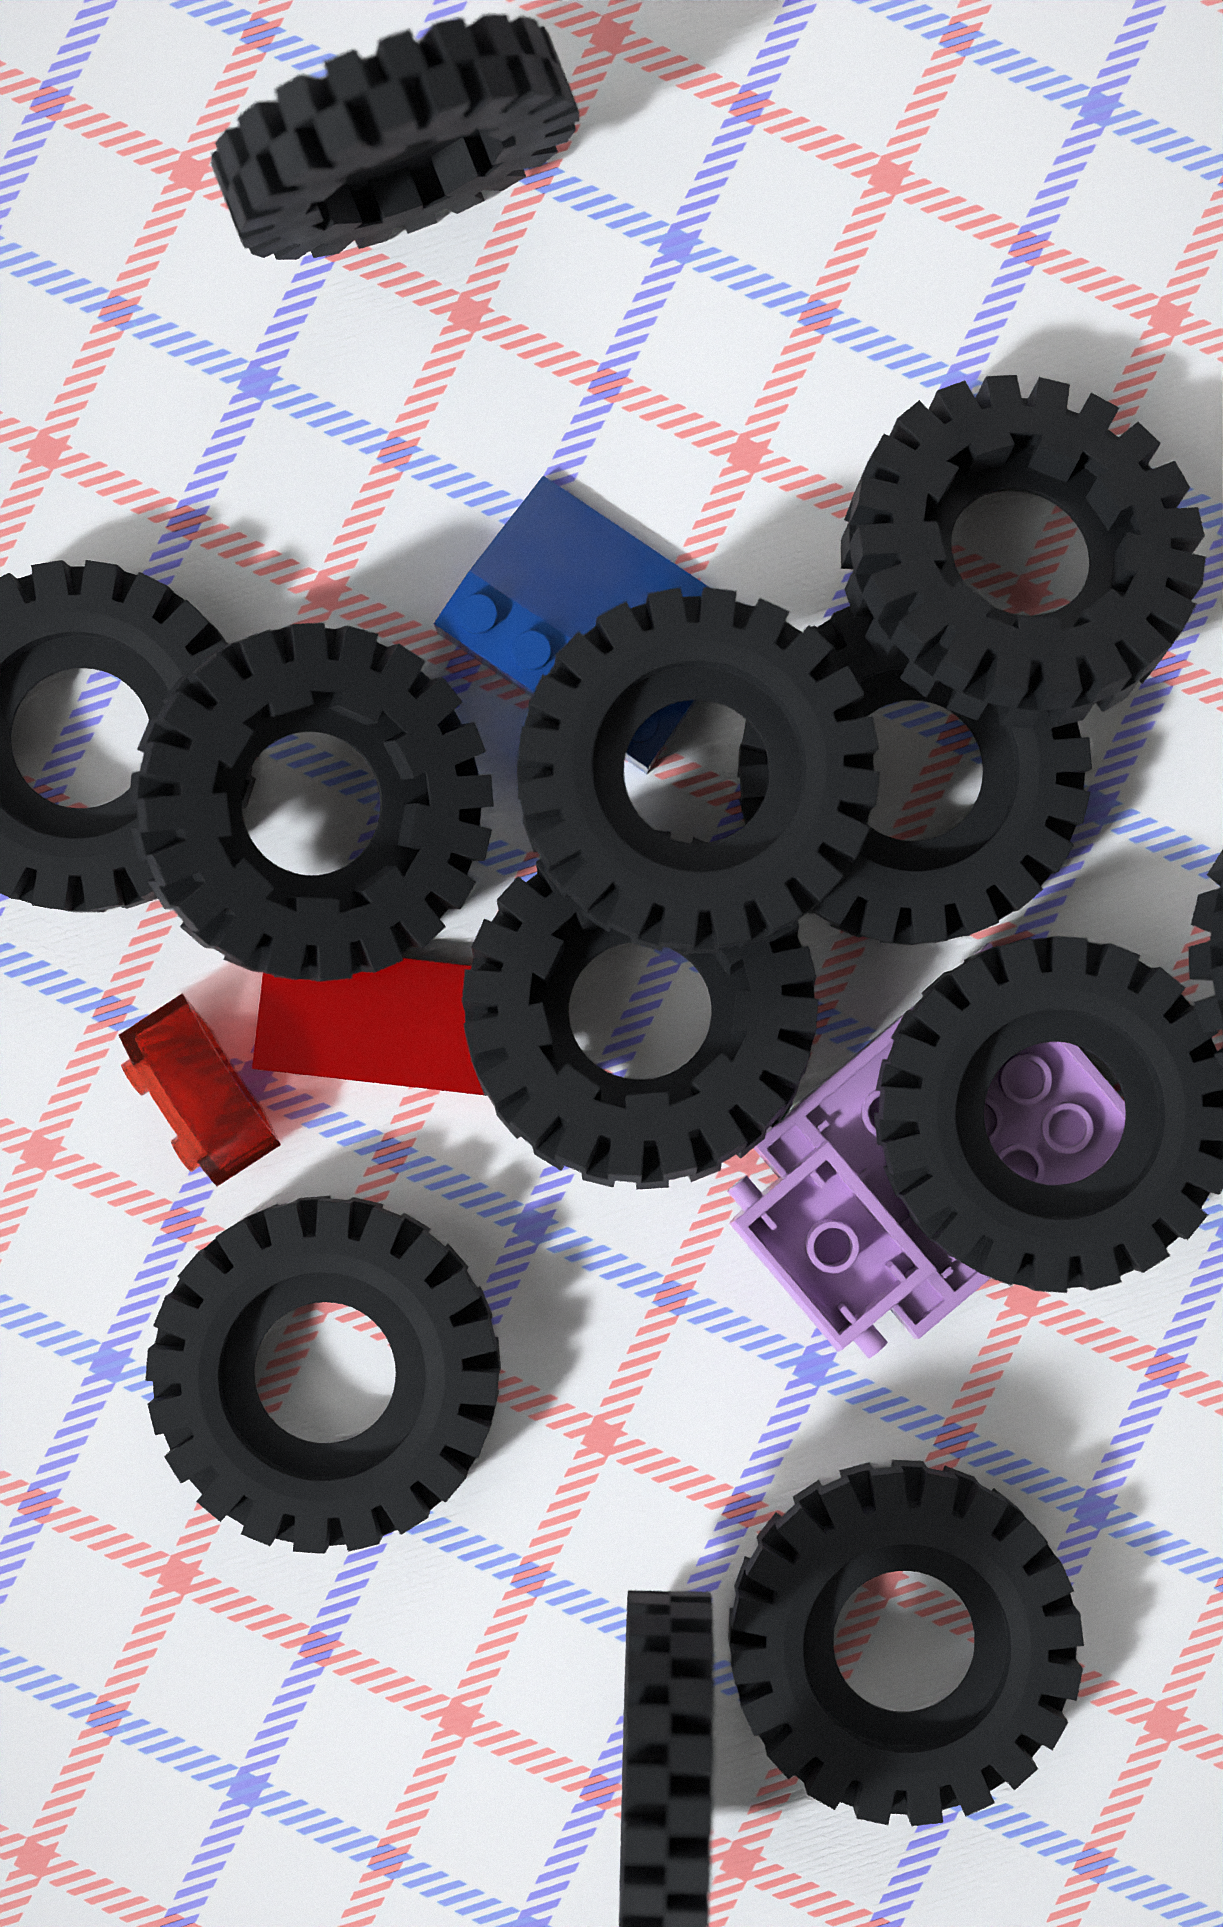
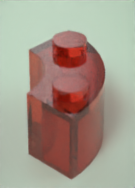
[118,993,281,1187]

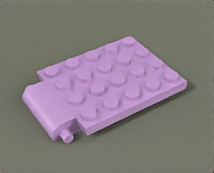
[727,943,1126,1358]

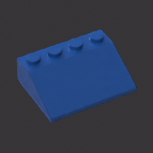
[433,475,709,774]

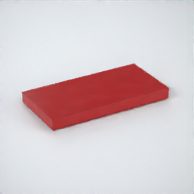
[252,958,488,1096]

